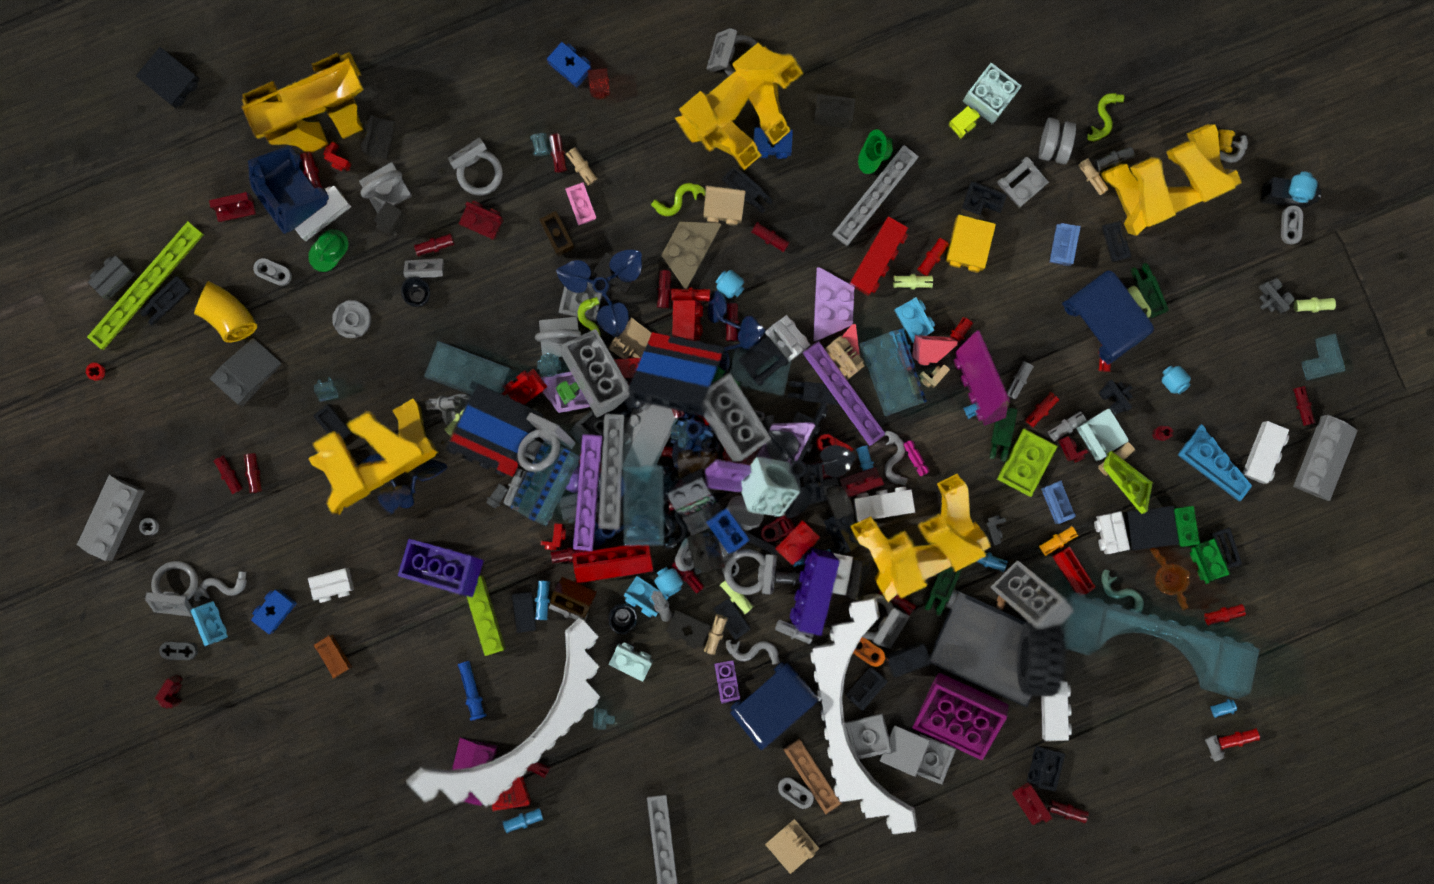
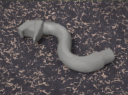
[1220,136,1248,163]
[884,431,908,486]
[194,571,247,601]
[725,640,780,665]

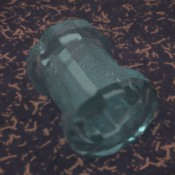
[530,133,550,156]

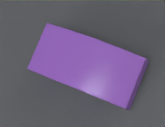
[714,661,740,704]

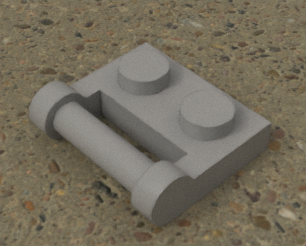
[997,157,1049,208]

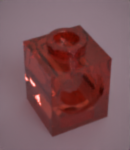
[588,68,610,99]

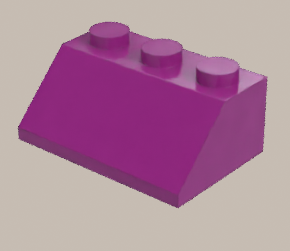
[452,737,498,806]

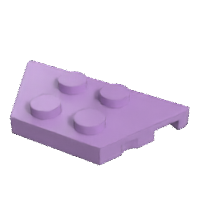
[813,268,854,341]
[541,372,590,413]
[756,422,815,466]

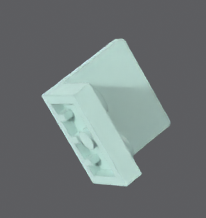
[1076,409,1129,461]
[608,642,653,682]

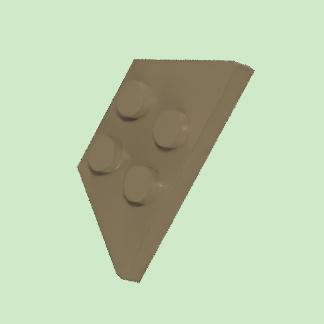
[661,222,721,289]

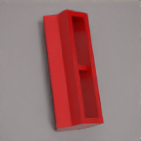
[1052,547,1095,597]

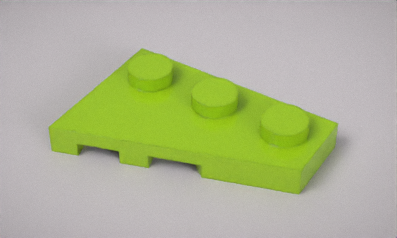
[1103,451,1153,514]

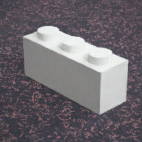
[295,186,351,241]
[1242,421,1289,484]
[853,487,915,522]
[1041,680,1072,741]

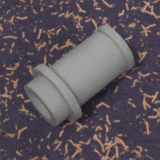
[1205,735,1225,761]

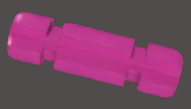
[904,440,929,476]

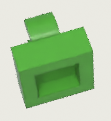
[555,381,580,405]

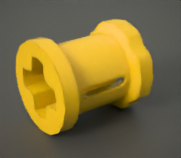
[1218,129,1235,153]

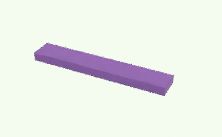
[803,341,885,446]
[573,434,603,551]

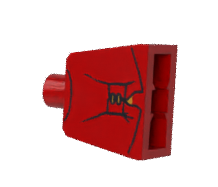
[492,776,531,811]

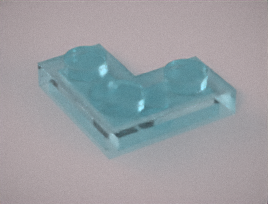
[1301,334,1346,381]

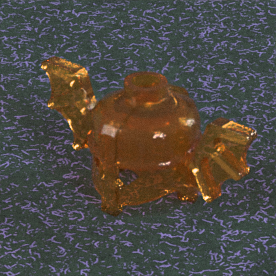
[1150,548,1190,611]

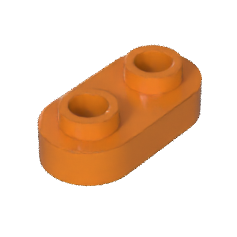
[853,637,885,667]

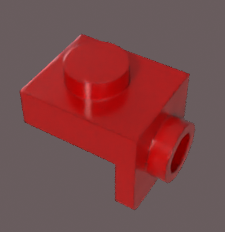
[324,141,352,172]
[541,523,567,550]

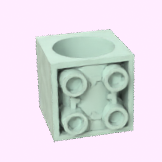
[963,63,1021,124]
[741,457,800,516]

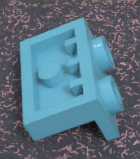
[894,297,935,343]
[623,576,668,618]
[190,601,228,646]

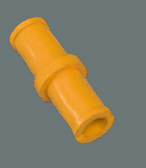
[1039,526,1078,556]

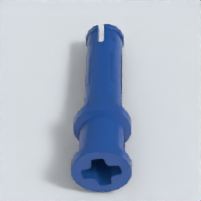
[458,661,487,721]

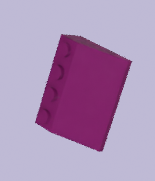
[954,331,1009,426]
[912,672,1009,760]

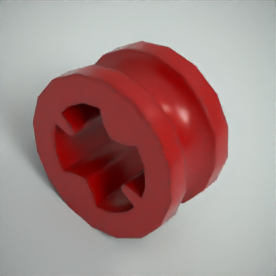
[86,363,105,381]

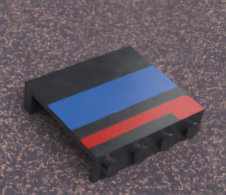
[628,332,727,416]
[441,380,543,477]

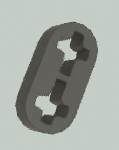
[159,641,198,660]

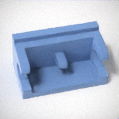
[1049,223,1081,266]
[1041,481,1076,524]

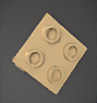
[609,318,651,359]
[825,336,865,380]
[765,819,820,874]

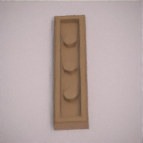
[783,738,842,814]

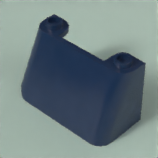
[248,145,329,234]
[1062,270,1154,365]
[730,662,819,750]

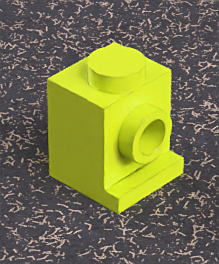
[949,106,980,139]

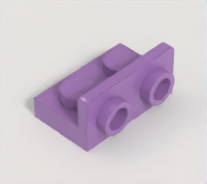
[705,460,751,492]

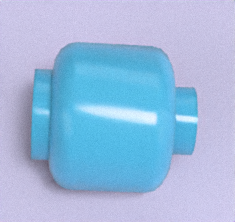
[1289,172,1318,203]
[716,270,744,299]
[1162,366,1191,394]
[655,567,683,597]

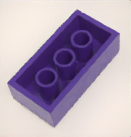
[398,539,484,597]
[790,548,840,635]

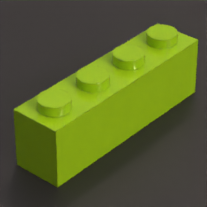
[467,576,506,656]

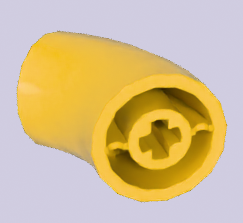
[194,281,257,343]

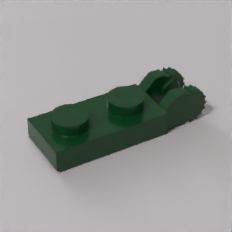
[1131,263,1169,319]
[989,408,1018,462]
[925,566,962,616]

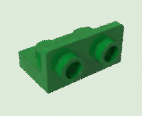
[1174,506,1200,547]
[1190,538,1230,584]

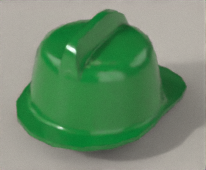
[858,129,893,174]
[308,230,348,272]

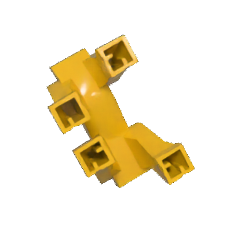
[675,43,803,170]
[242,52,364,153]
[1100,124,1242,236]
[308,398,438,515]
[850,474,991,602]

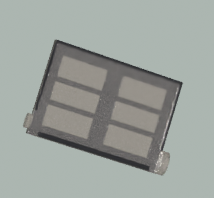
[929,589,1033,708]

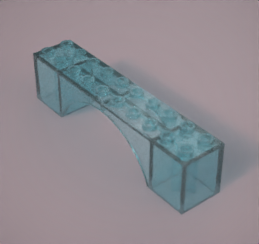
[1061,593,1260,699]

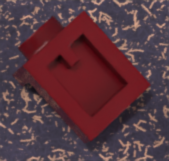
[1058,436,1089,462]

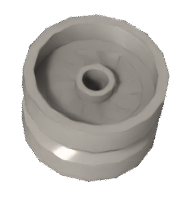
[1039,117,1076,165]

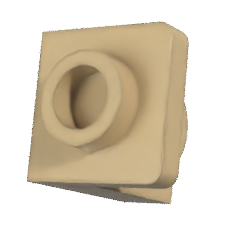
[919,365,950,388]

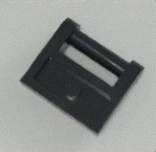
[738,336,789,387]

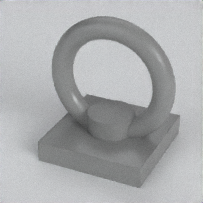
[706,28,757,76]
[448,138,502,196]
[359,162,412,215]
[535,317,581,359]
[517,412,576,472]
[724,549,777,595]
[145,561,198,617]
[851,594,910,649]

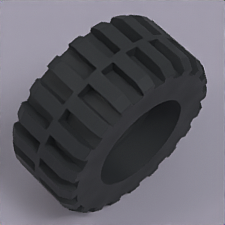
[1017,621,1066,697]

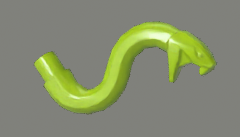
[1087,93,1124,141]
[651,183,706,216]
[577,297,600,335]

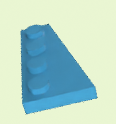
[1178,424,1252,501]

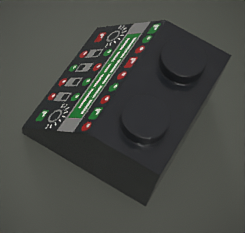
[666,469,719,517]

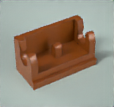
[314,635,352,679]

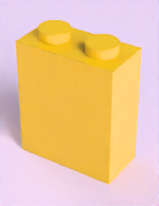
[945,215,996,273]

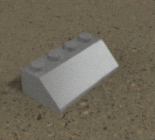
[561,329,630,417]
[704,374,771,461]
[622,403,678,481]
[1293,415,1358,501]
[77,475,145,561]
[991,560,1074,629]

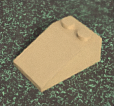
[704,186,745,225]

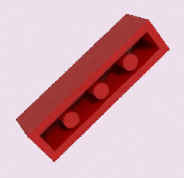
[850,216,909,296]
[672,300,703,341]
[572,542,653,583]

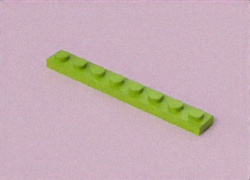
[87,221,204,350]

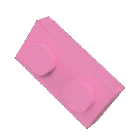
[566,183,597,225]

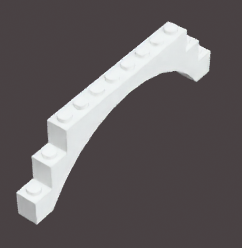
[811,598,917,834]
[407,618,600,807]

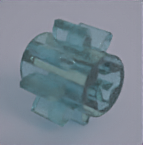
[537,353,561,377]

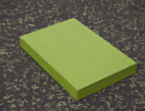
[997,429,1058,497]

